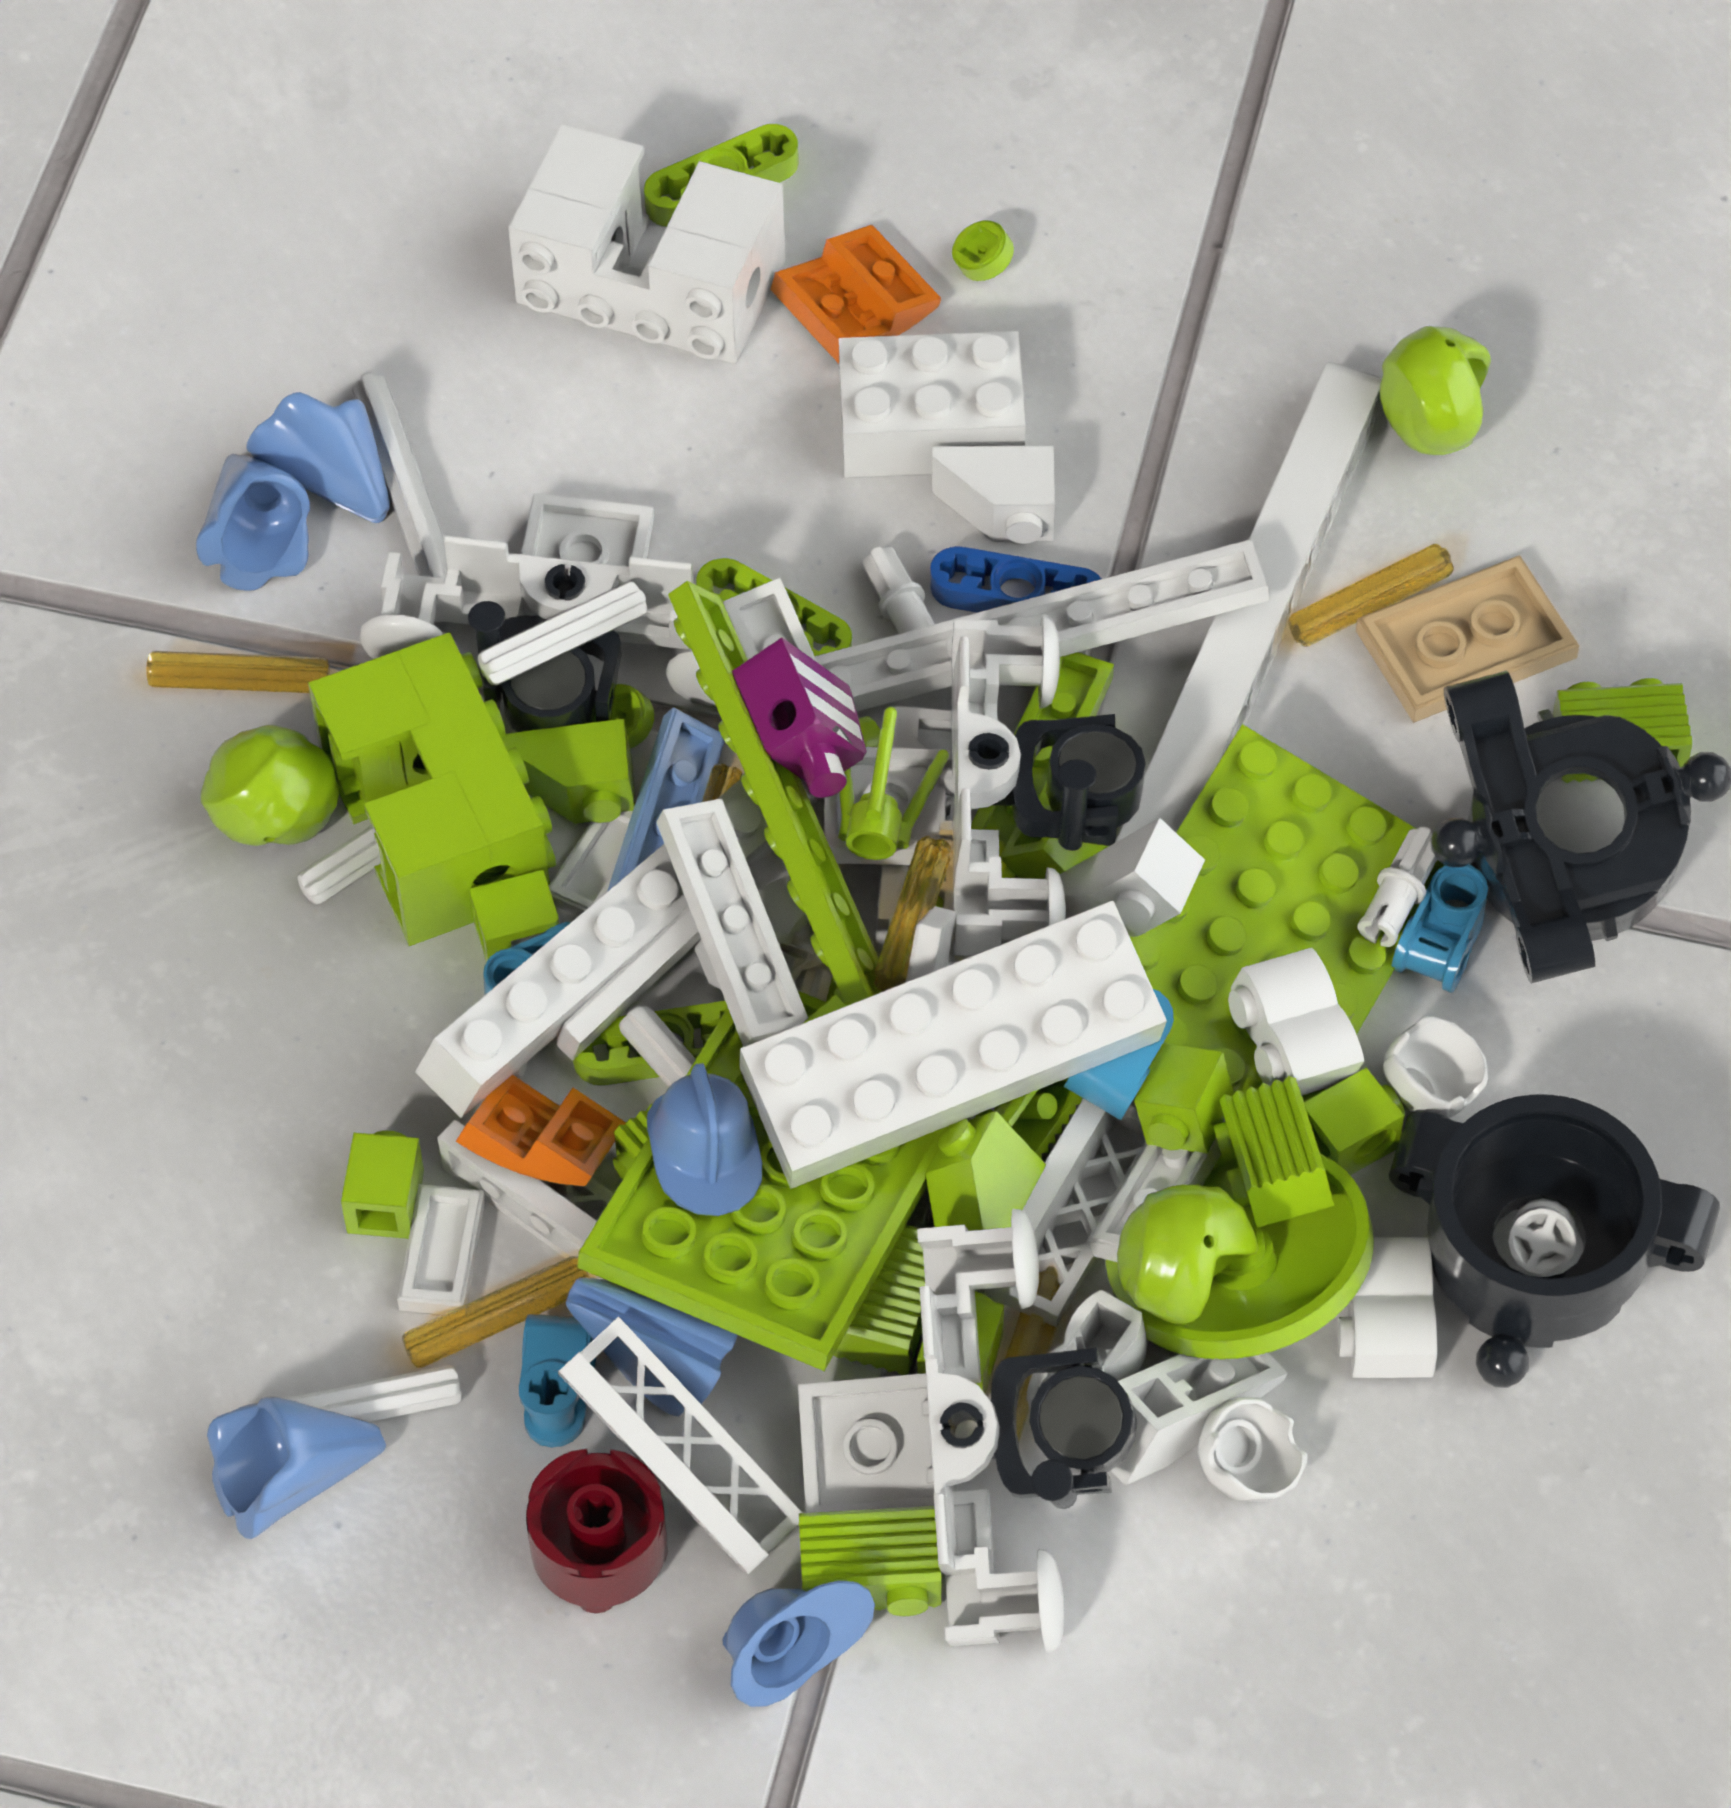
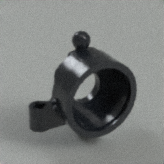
[1430,670,1731,984]
[1388,1094,1720,1388]

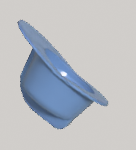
[647,1063,762,1216]
[722,1580,875,1707]

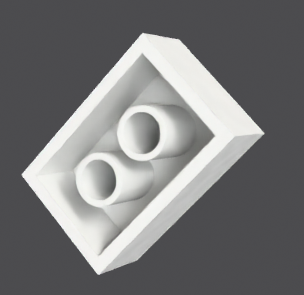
[839,331,1026,478]

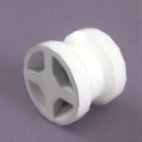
[1508,1198,1577,1275]

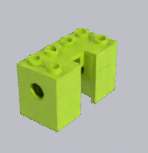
[308,632,556,946]

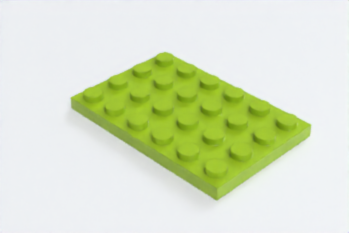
[1130,724,1446,1102]
[577,990,948,1372]

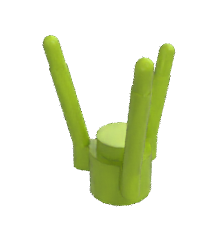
[838,706,949,860]

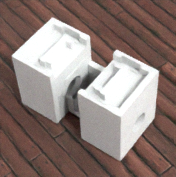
[508,123,785,364]

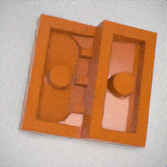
[770,225,941,364]
[455,1074,626,1186]

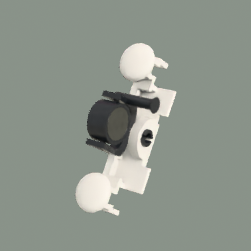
[359,493,744,732]
[824,615,1146,956]
[798,1209,1137,1653]

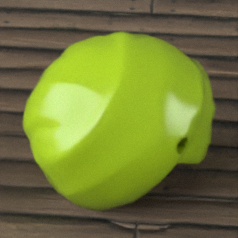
[1380,326,1491,455]
[200,725,339,846]
[1117,1184,1259,1324]

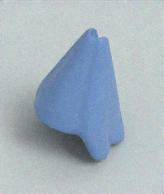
[246,392,390,523]
[196,454,310,591]
[566,1277,738,1417]
[207,1397,386,1539]

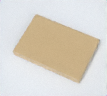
[1356,555,1579,723]

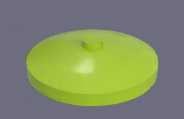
[1106,1153,1374,1359]

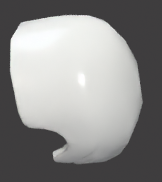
[1383,1016,1488,1118]
[1198,1397,1307,1501]

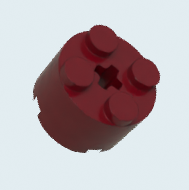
[526,1448,668,1614]

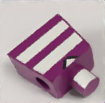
[732,637,867,798]

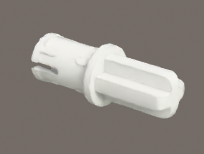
[863,546,934,634]
[1357,826,1437,947]

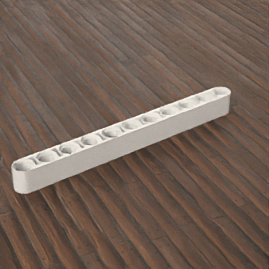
[1115,362,1382,843]

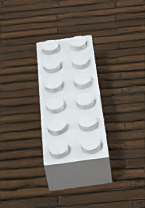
[739,901,1167,1189]

